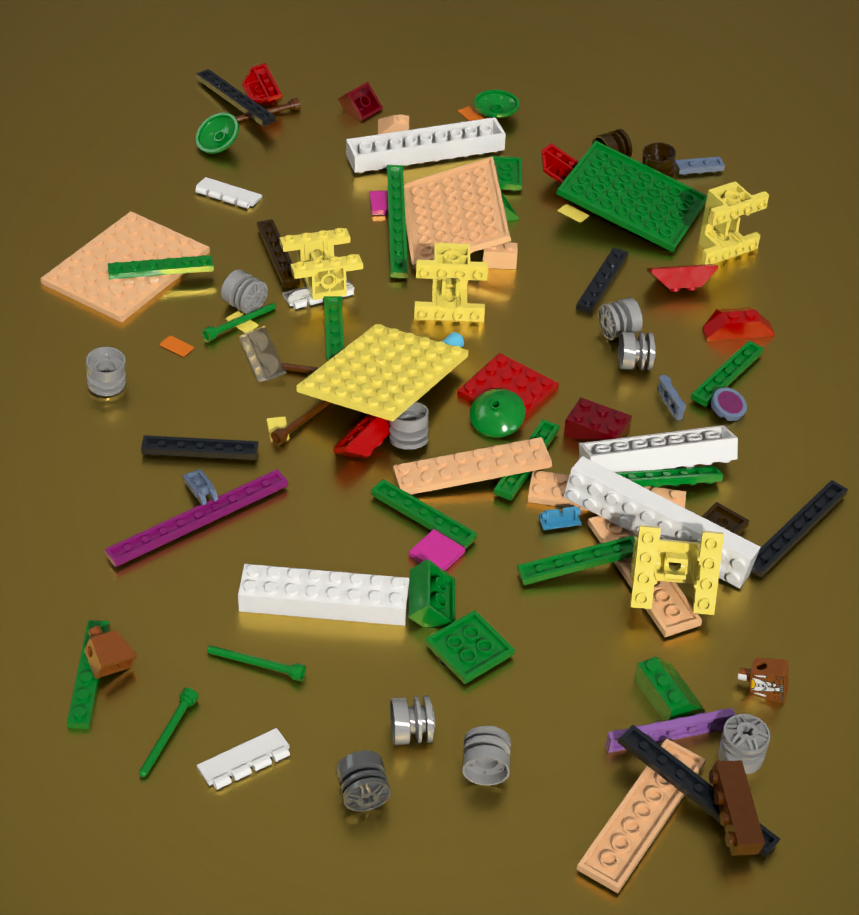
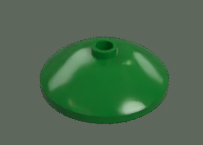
[474,90,520,118]
[196,113,239,154]
[470,389,526,438]

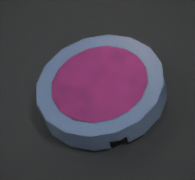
[711,387,747,421]

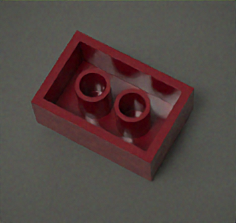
[564,397,632,443]

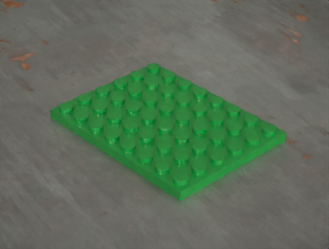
[556,141,707,252]

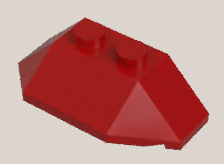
[242,63,283,106]
[541,143,579,184]
[647,264,718,292]
[702,307,775,341]
[333,414,389,458]

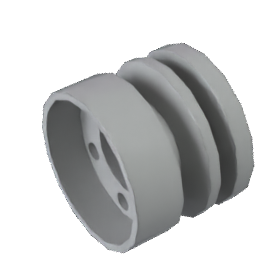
[221,269,268,314]
[598,297,643,340]
[618,332,656,370]
[86,347,126,396]
[389,402,428,449]
[390,695,435,745]
[718,714,770,775]
[462,726,511,785]

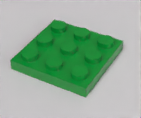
[425,610,515,684]

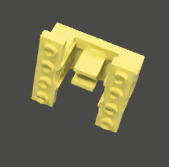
[698,181,769,265]
[279,228,363,300]
[414,243,488,322]
[630,525,724,615]

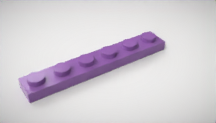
[606,708,736,753]

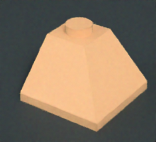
[378,115,409,134]

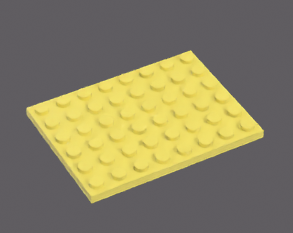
[296,324,468,422]

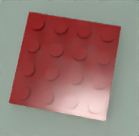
[457,353,559,420]

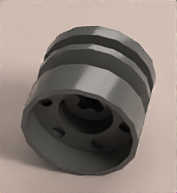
[336,750,391,812]

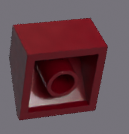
[338,82,383,121]

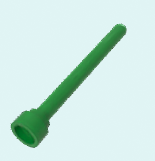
[202,303,276,342]
[207,646,306,682]
[139,688,199,777]

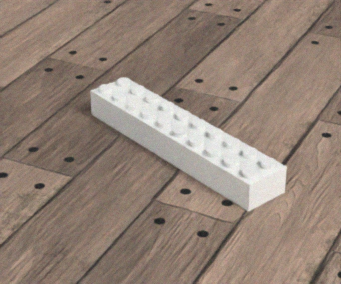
[346,117,506,173]
[564,456,760,589]

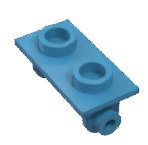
[538,506,582,530]

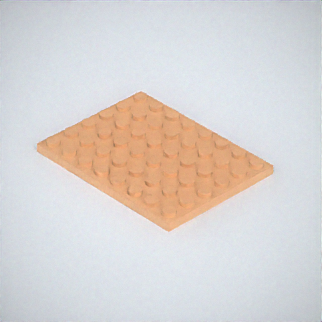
[404,157,511,270]
[41,211,210,323]

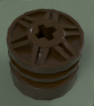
[591,129,632,158]
[642,142,676,178]

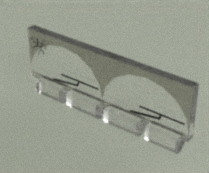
[239,326,286,381]

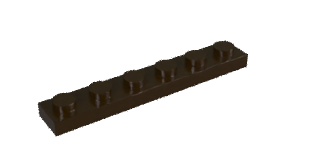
[257,219,300,287]

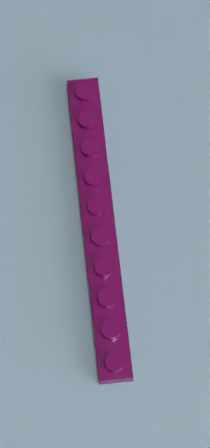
[105,469,288,567]

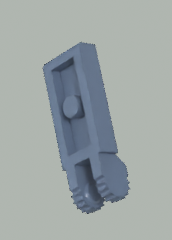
[657,374,686,420]
[182,469,218,506]

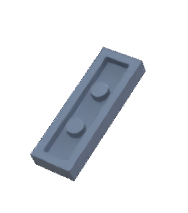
[675,157,725,175]

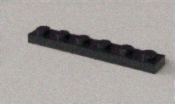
[576,248,629,314]
[141,435,259,460]

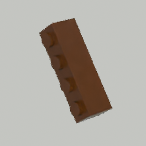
[709,760,765,856]

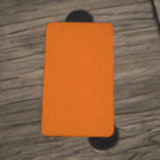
[458,106,485,121]
[159,336,194,357]

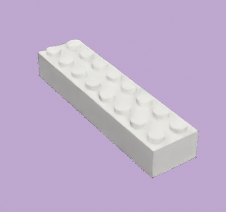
[579,425,738,472]
[238,564,409,626]

